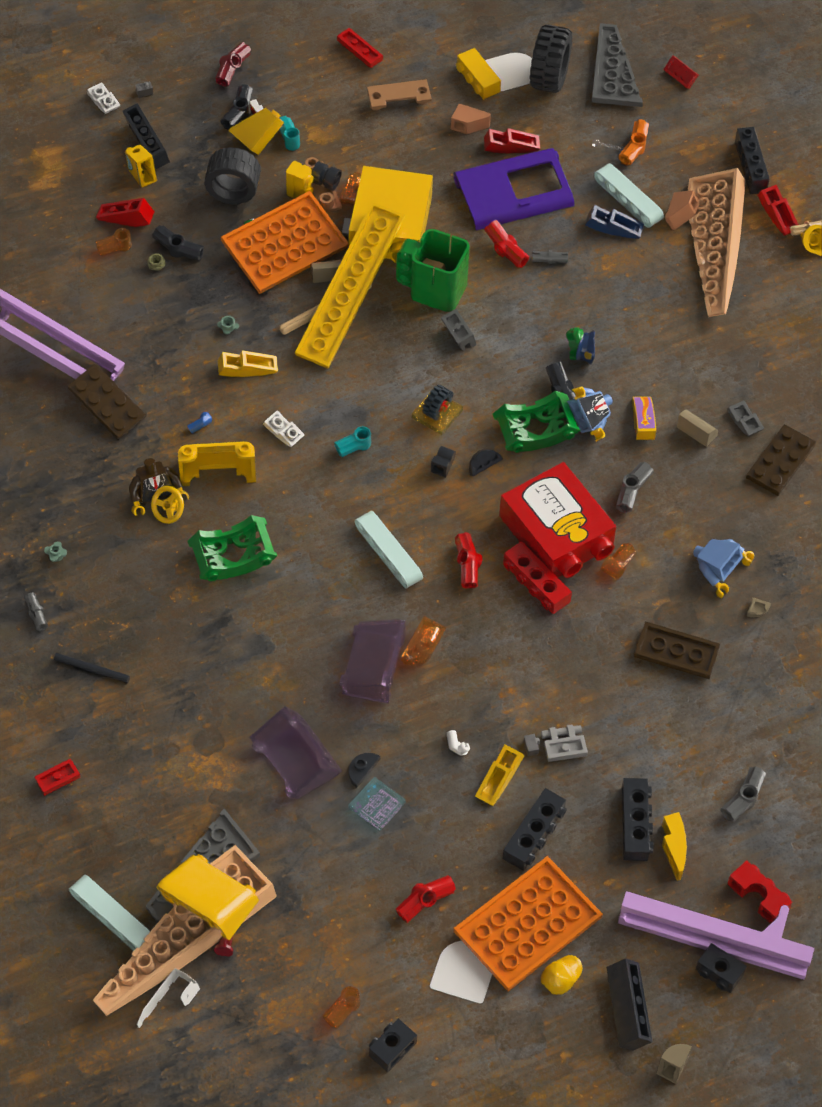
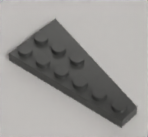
[592,23,643,107]
[146,809,260,923]

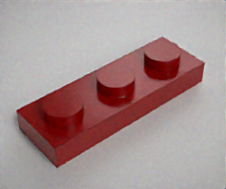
[337,28,383,68]

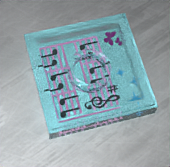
[349,777,406,831]

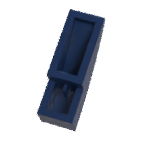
[585,205,644,239]

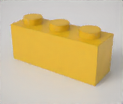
[456,48,501,100]

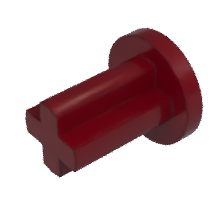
[214,935,234,957]

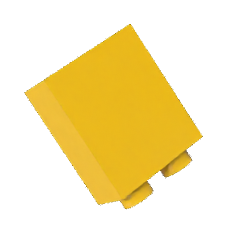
[349,166,433,263]

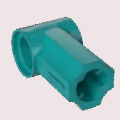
[279,116,300,151]
[334,426,371,457]

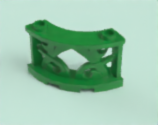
[493,391,580,453]
[187,515,277,581]

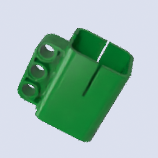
[396,229,470,312]

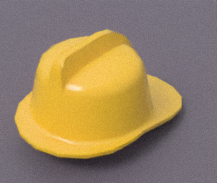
[800,225,822,256]

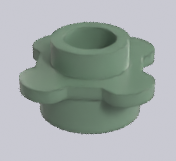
[217,316,239,335]
[44,541,67,562]

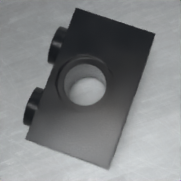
[695,943,747,993]
[369,1018,417,1073]

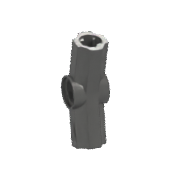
[616,462,654,514]
[721,766,766,822]

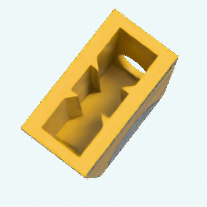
[125,145,157,188]

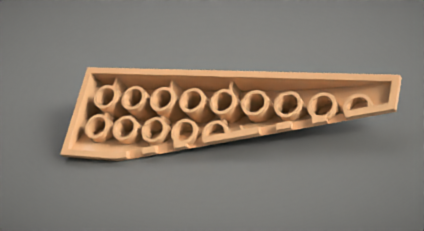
[688,168,745,317]
[93,845,277,1016]

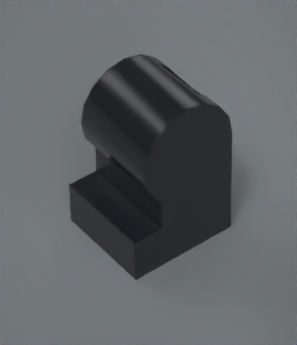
[431,446,456,478]

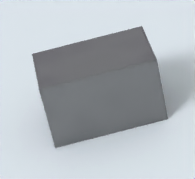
[135,81,153,98]
[342,218,351,237]
[523,734,540,756]

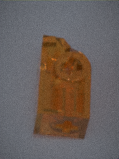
[401,616,446,665]

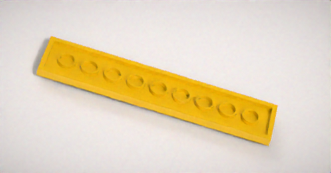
[295,201,405,369]

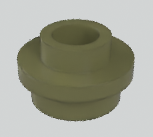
[147,253,165,271]

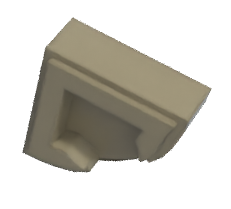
[747,598,771,617]

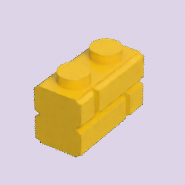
[286,161,314,198]

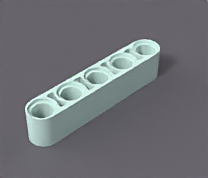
[594,163,664,228]
[355,511,423,588]
[69,875,150,951]

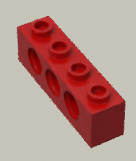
[503,541,572,614]

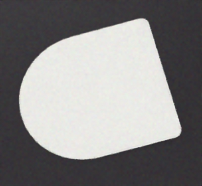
[485,53,532,91]
[430,941,492,1003]

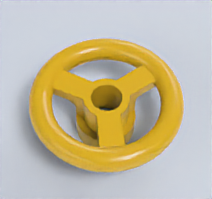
[151,486,184,524]

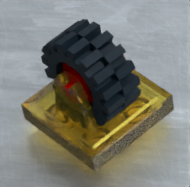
[411,384,463,435]

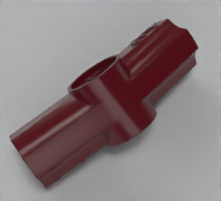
[215,42,251,87]

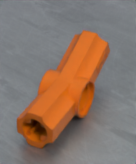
[618,119,649,166]

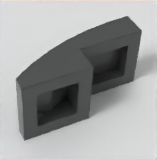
[727,400,764,436]

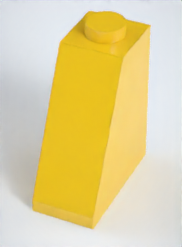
[228,108,284,155]

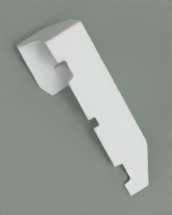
[137,968,200,1028]

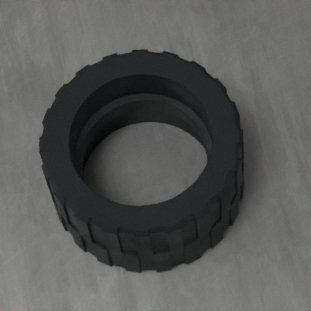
[204,148,261,205]

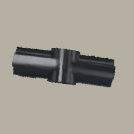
[221,84,253,130]
[152,225,204,261]
[546,362,576,416]

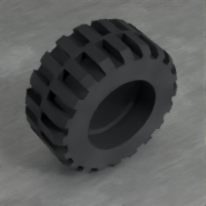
[530,24,573,93]

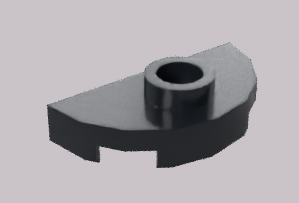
[469,449,503,476]
[349,753,381,788]

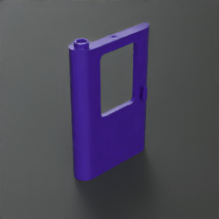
[453,148,575,230]

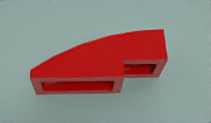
[484,128,540,154]
[757,184,799,236]

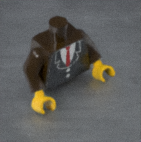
[129,458,189,516]

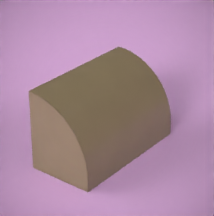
[310,260,342,283]
[677,410,718,447]
[657,1044,692,1084]

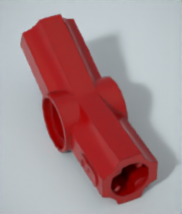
[484,220,529,268]
[455,532,483,589]
[395,875,456,923]

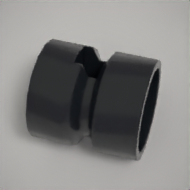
[311,161,342,191]

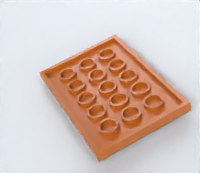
[221,191,349,294]
[453,856,603,992]

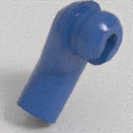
[187,412,212,433]

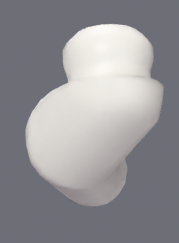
[446,730,470,756]

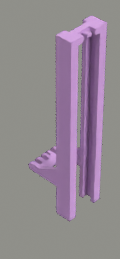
[0,289,125,381]
[618,891,814,980]

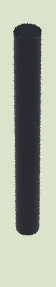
[54,653,130,683]

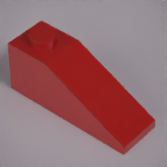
[96,198,155,227]

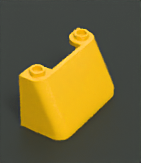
[178,442,256,486]
[156,854,259,940]

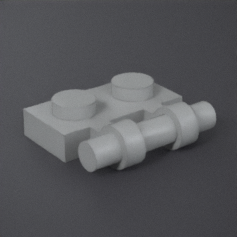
[541,724,588,762]

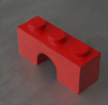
[727,860,792,924]

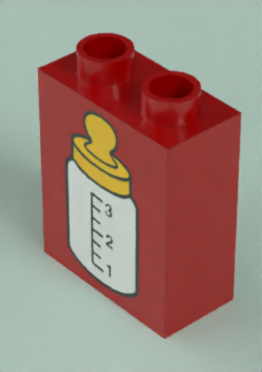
[499,462,616,578]

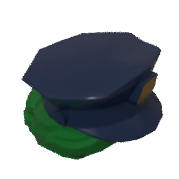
[566,327,595,365]

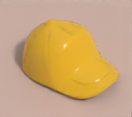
[541,955,583,995]

